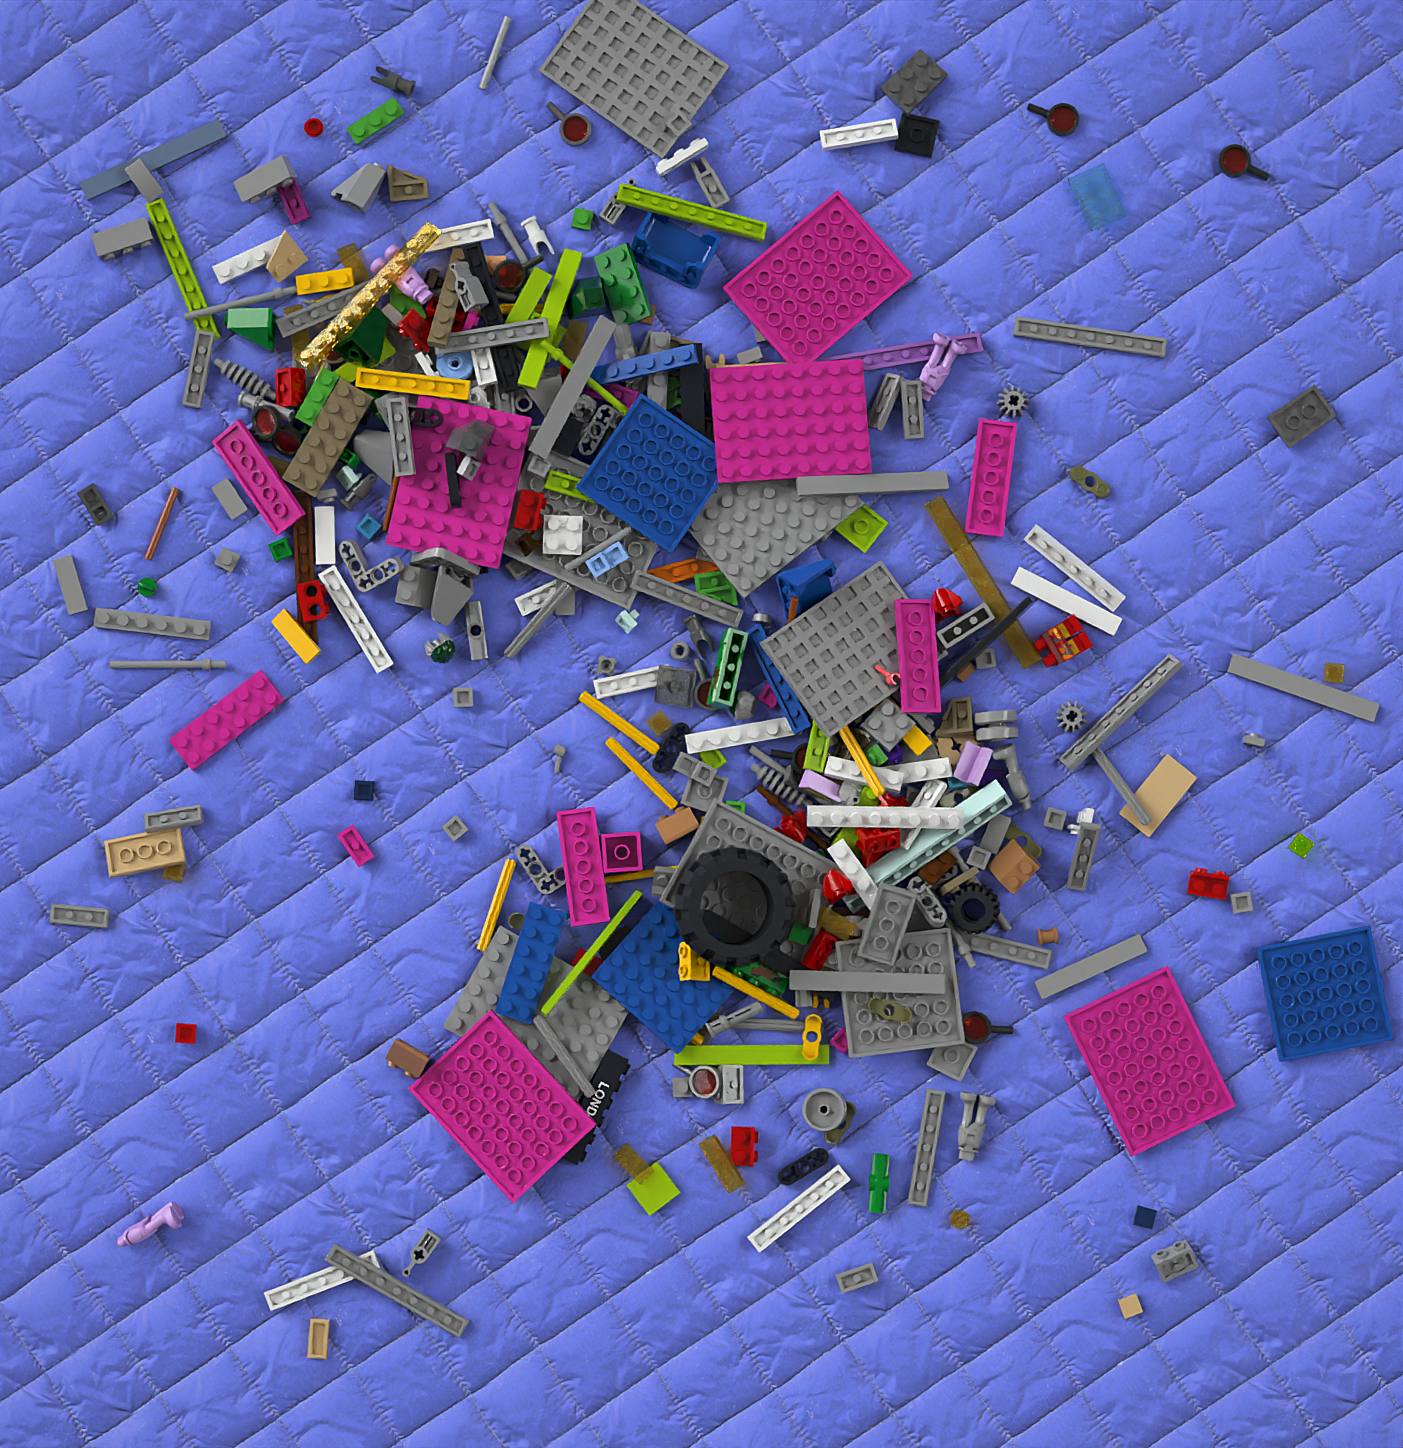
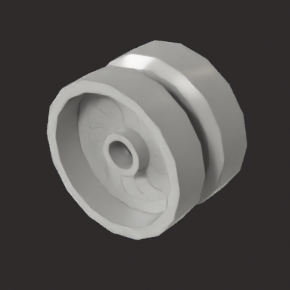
[975,710,1019,742]
[802,1088,847,1131]

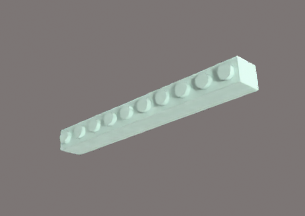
[842,779,1013,914]

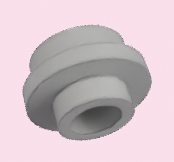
[670,641,690,661]

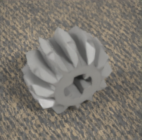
[997,385,1030,418]
[1054,700,1088,733]

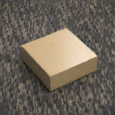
[1117,1293,1143,1319]

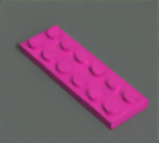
[964,418,1017,538]
[212,419,306,536]
[894,599,941,714]
[169,670,285,771]
[556,807,610,927]

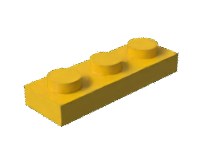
[295,268,355,296]

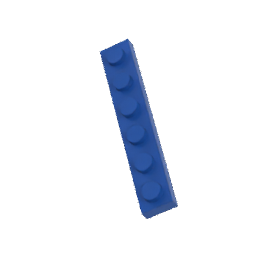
[587,344,699,389]
[745,623,812,735]

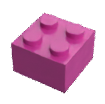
[601,831,643,873]

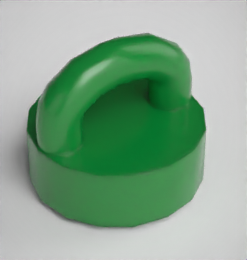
[137,578,158,597]

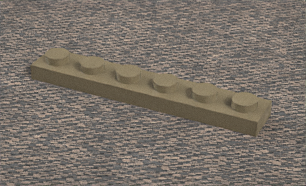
[427,247,466,349]

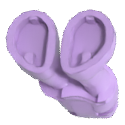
[370,244,433,305]
[920,332,968,401]
[117,1201,184,1247]

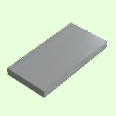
[856,882,918,967]

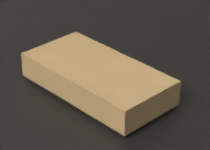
[307,1318,330,1359]

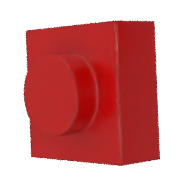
[175,1023,197,1044]

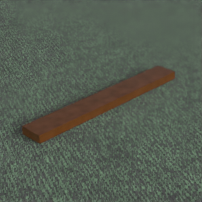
[292,492,319,645]

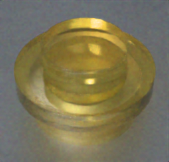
[950,1209,970,1229]

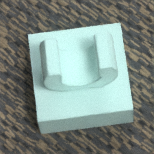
[336,465,362,491]
[615,609,639,634]

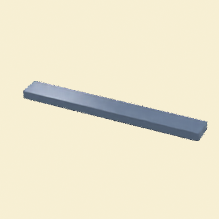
[80,119,227,201]

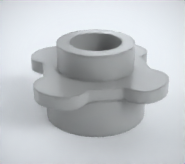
[596,655,617,676]

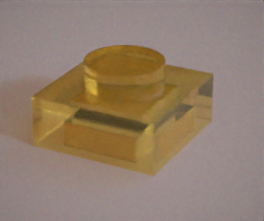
[1322,662,1345,684]
[645,709,673,737]
[162,863,187,883]

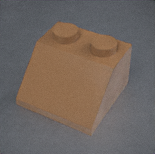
[655,805,700,845]
[987,838,1041,895]
[385,1038,432,1079]

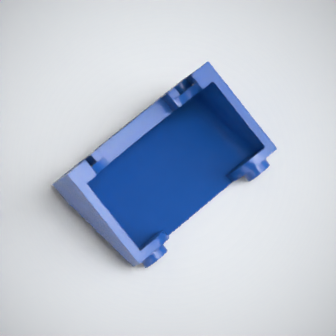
[630,212,722,289]
[776,559,836,621]

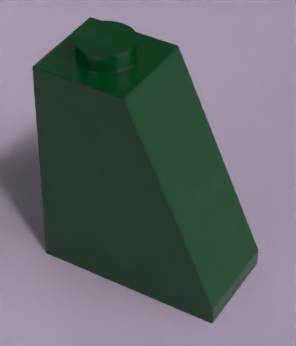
[566,276,607,320]
[332,305,388,368]

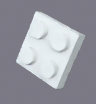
[543,515,583,555]

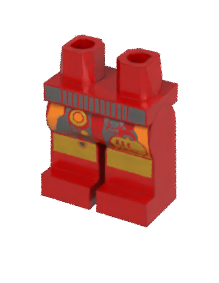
[1033,614,1093,668]

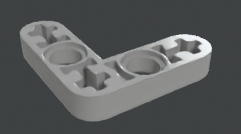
[577,405,625,456]
[339,539,404,592]
[409,547,481,579]
[516,845,566,894]
[907,865,957,928]

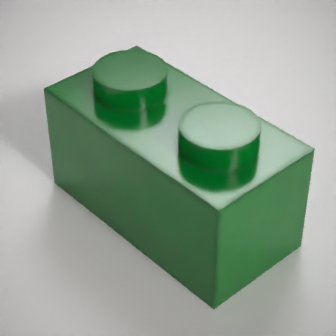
[338,448,361,470]

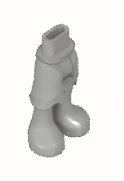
[992,743,1032,810]
[958,1091,997,1161]

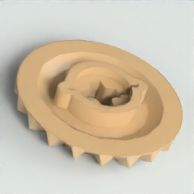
[932,732,981,772]

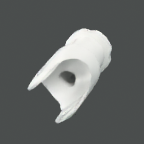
[521,216,554,255]

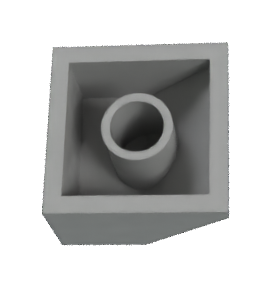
[395,565,438,610]

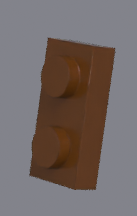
[918,850,958,887]

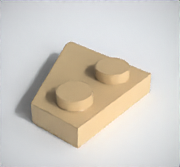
[266,230,308,283]

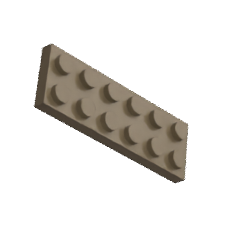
[282,378,374,498]

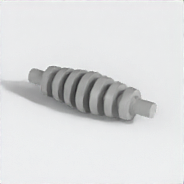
[214,358,276,401]
[750,763,813,808]

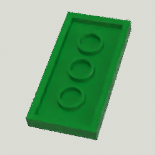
[594,243,653,326]

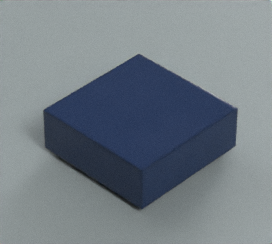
[354,780,375,801]
[1133,1205,1157,1229]

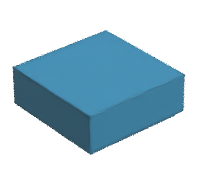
[355,514,383,541]

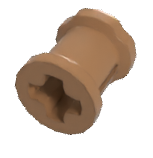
[1037,927,1059,946]

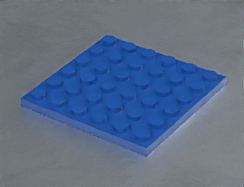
[575,393,719,554]
[590,899,745,1055]
[1256,925,1394,1062]

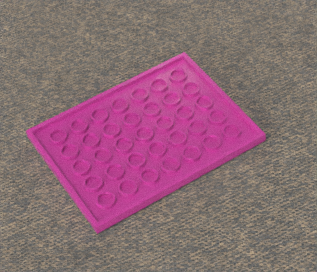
[722,190,913,364]
[709,359,872,484]
[385,394,532,570]
[1063,966,1236,1157]
[408,1009,597,1203]

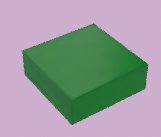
[268,537,294,563]
[787,920,812,945]

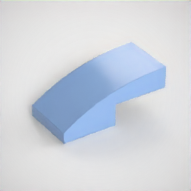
[585,541,630,578]

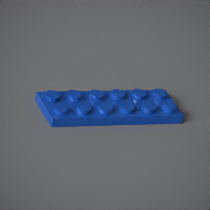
[495,901,568,1025]

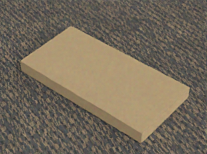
[1118,754,1197,838]
[104,828,187,879]

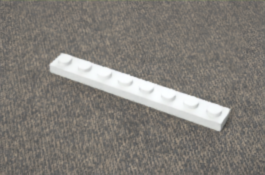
[807,805,964,829]

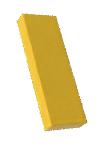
[271,609,322,664]

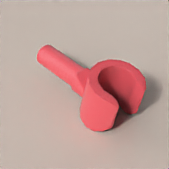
[875,664,901,685]

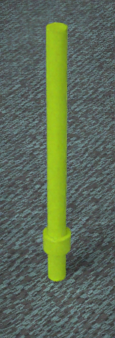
[540,339,629,415]

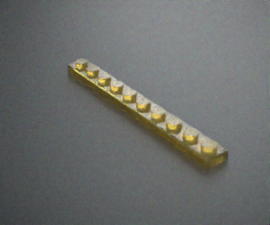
[295,221,442,372]
[924,495,1042,669]

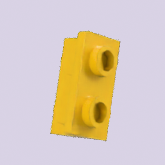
[679,942,710,982]

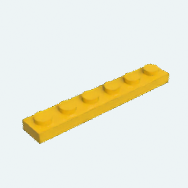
[355,367,471,400]

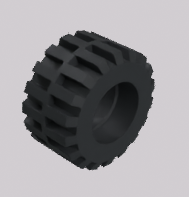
[949,883,1001,935]

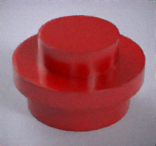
[304,118,324,137]

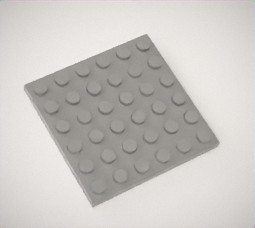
[835,928,965,1058]

